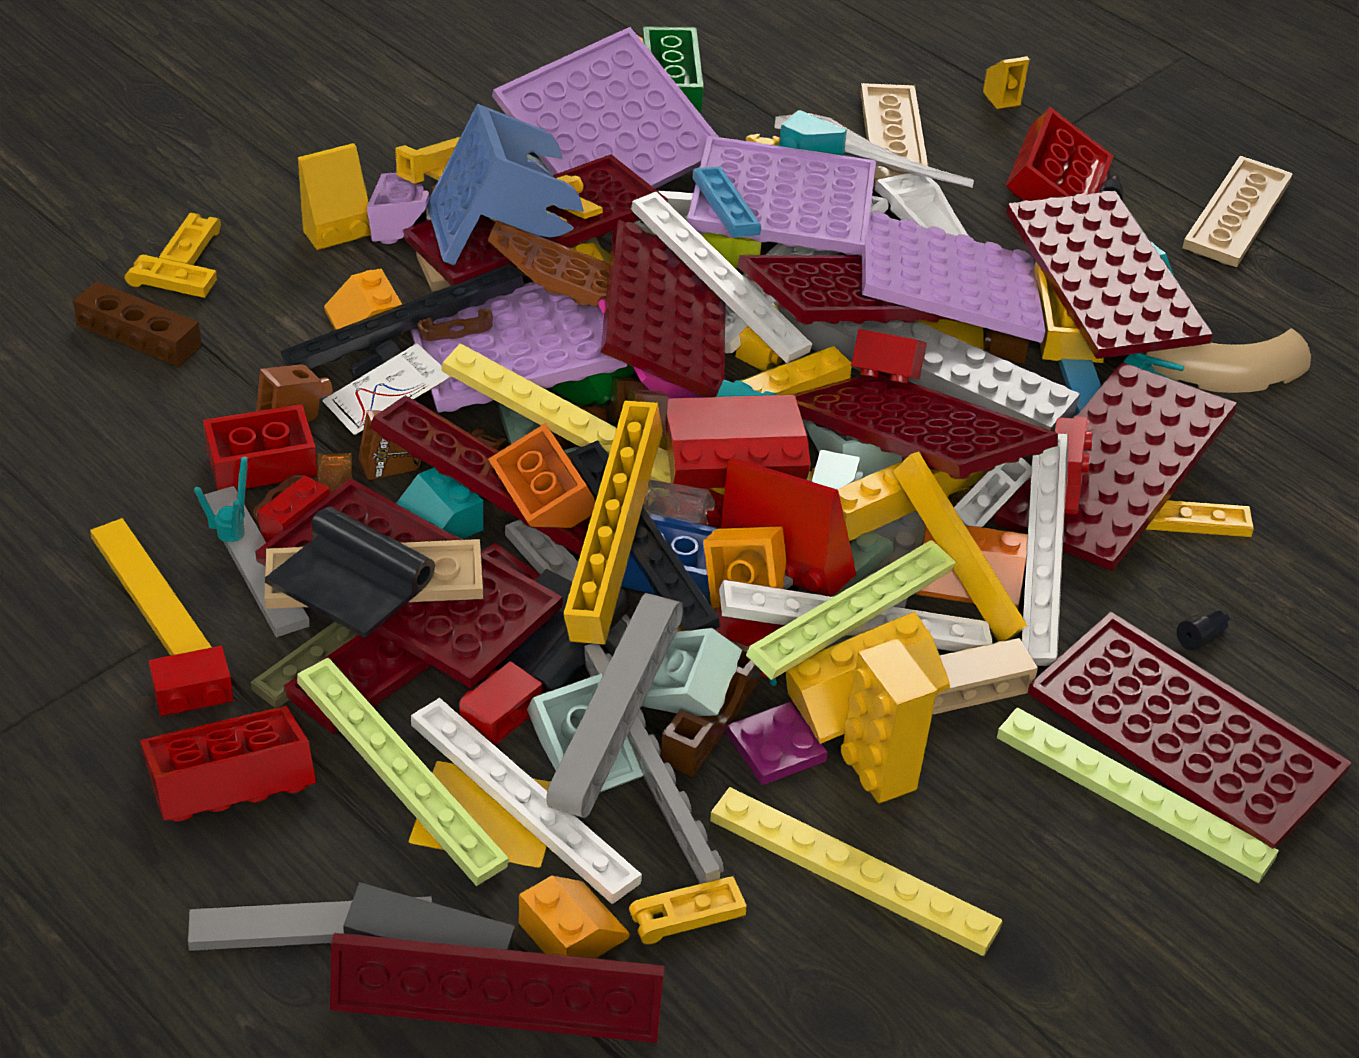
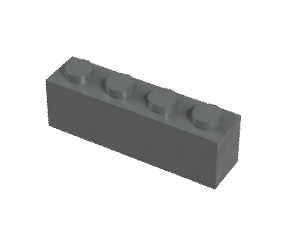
[343,882,515,950]

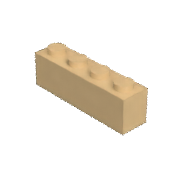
[932,638,1038,715]

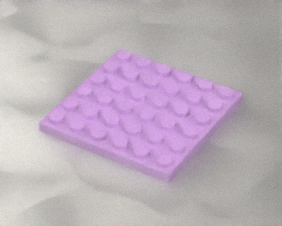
[492,27,718,189]
[687,136,876,255]
[862,211,1045,343]
[410,282,627,413]

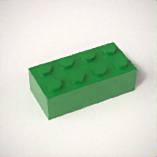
[643,27,703,114]

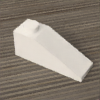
[954,458,1032,527]

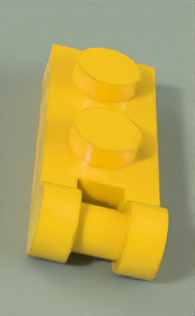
[159,213,221,265]
[125,255,217,298]
[629,876,747,945]

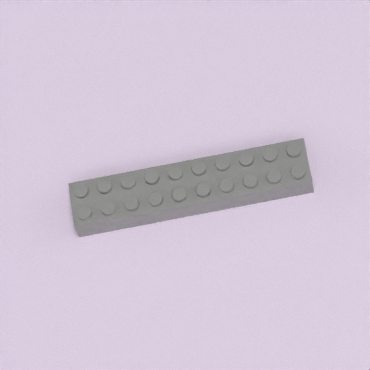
[778,303,1080,432]

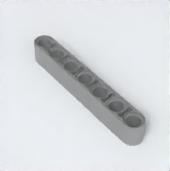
[546,593,683,818]

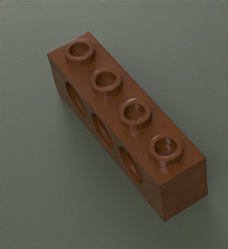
[73,281,201,367]

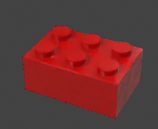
[203,404,317,491]

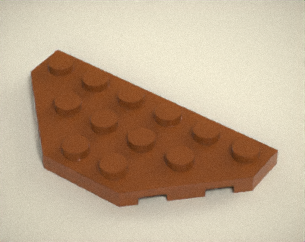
[488,220,610,307]

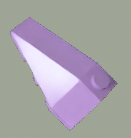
[367,172,430,244]

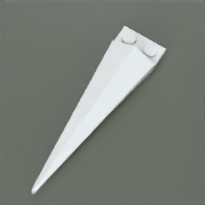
[775,113,974,188]
[874,173,968,236]

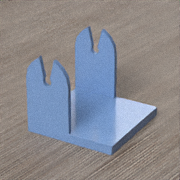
[427,104,584,265]

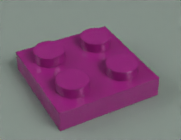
[726,702,827,785]

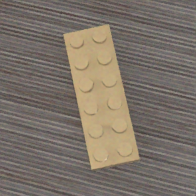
[860,84,928,187]
[1182,156,1293,267]
[264,539,483,609]

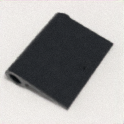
[265,507,435,638]
[492,569,630,694]

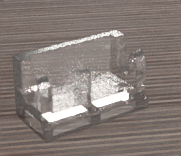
[643,480,715,526]

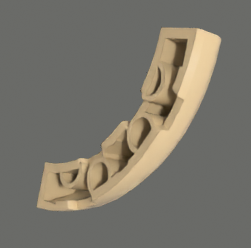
[1146,328,1311,393]

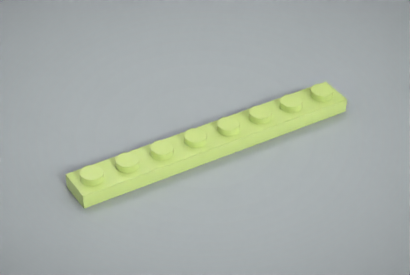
[746,540,956,680]
[297,658,509,886]
[997,708,1279,883]

